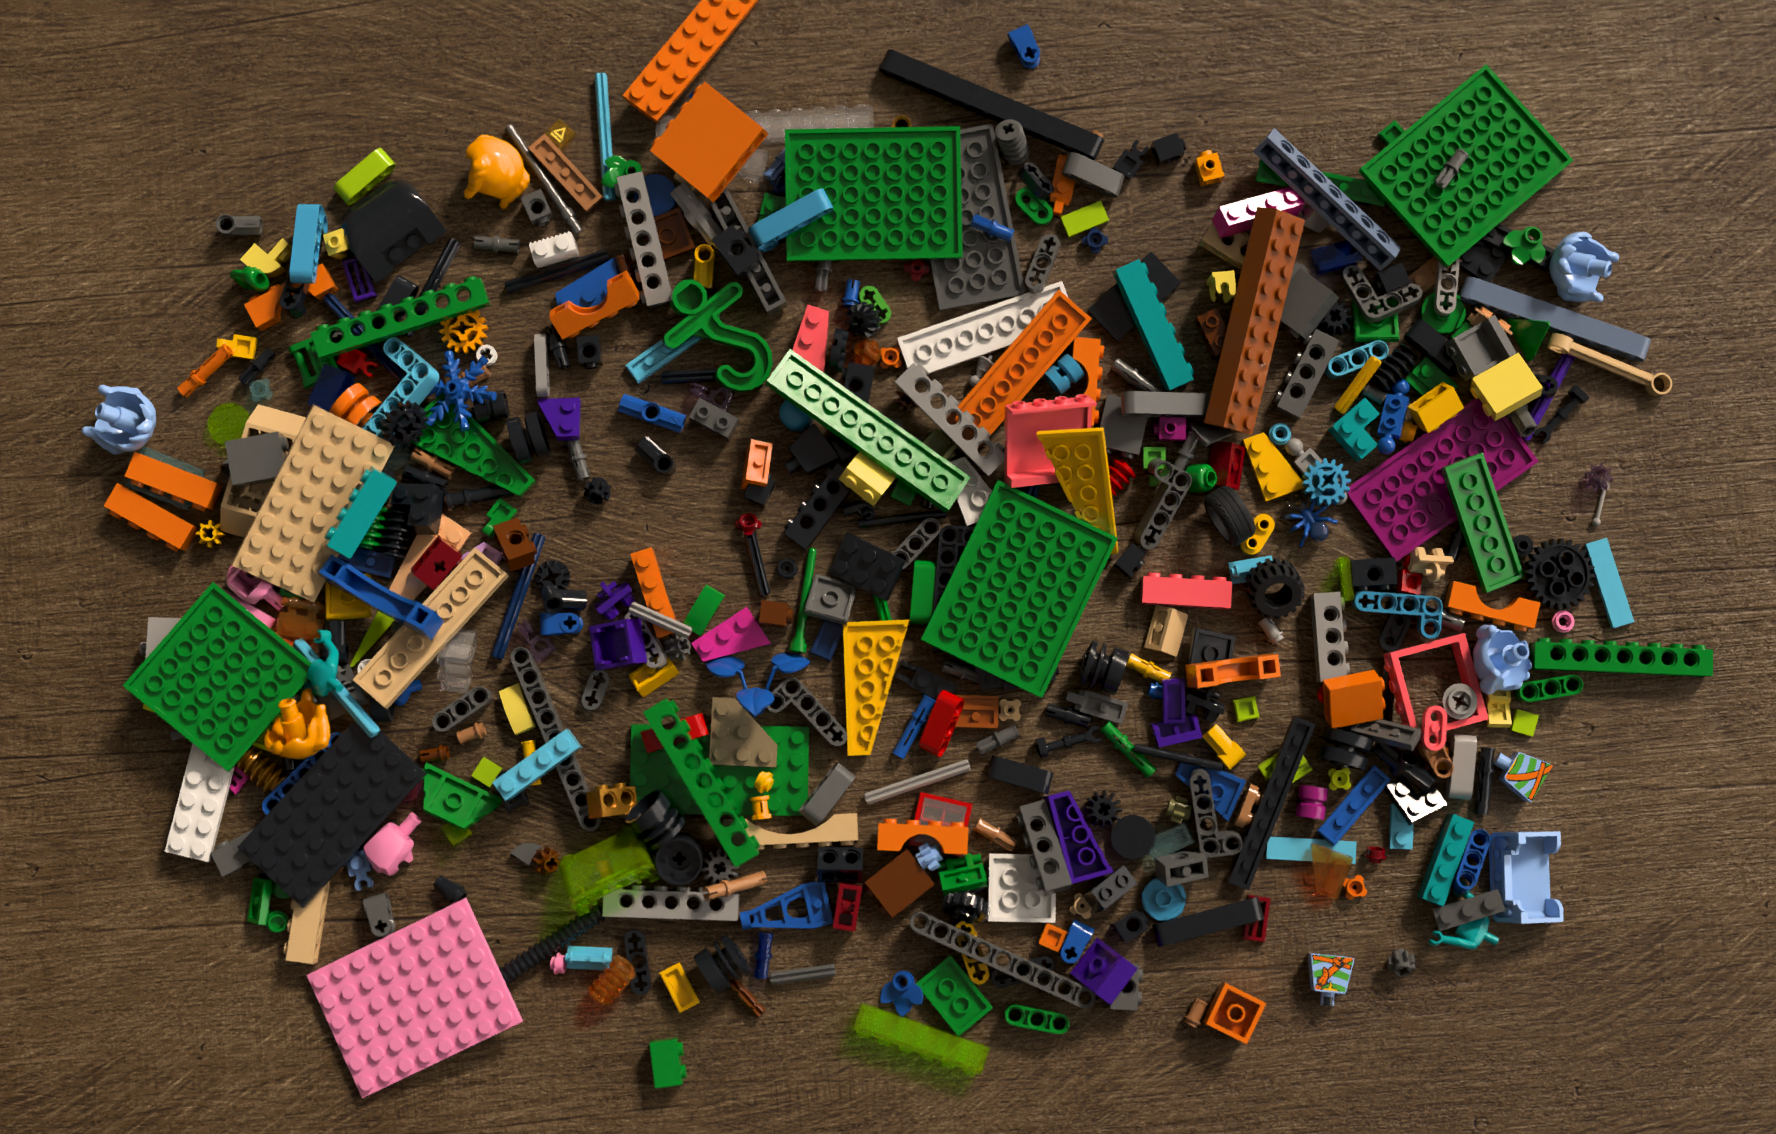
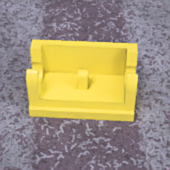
[1206,270,1236,304]

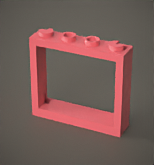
[1383,633,1488,731]

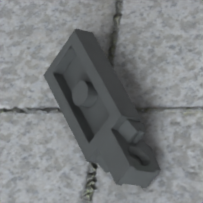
[1064,690,1128,724]

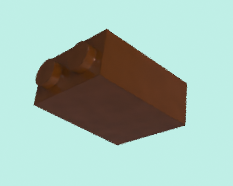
[864,849,935,918]

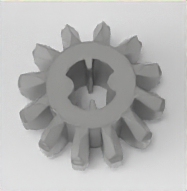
[701,849,740,885]

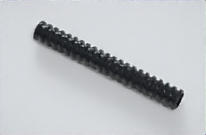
[499,903,606,984]

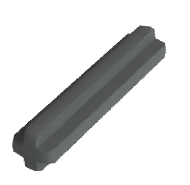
[769,964,836,985]

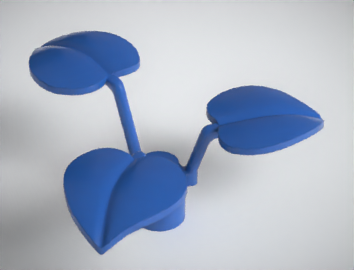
[705,652,810,717]

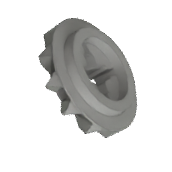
[1441,683,1477,719]

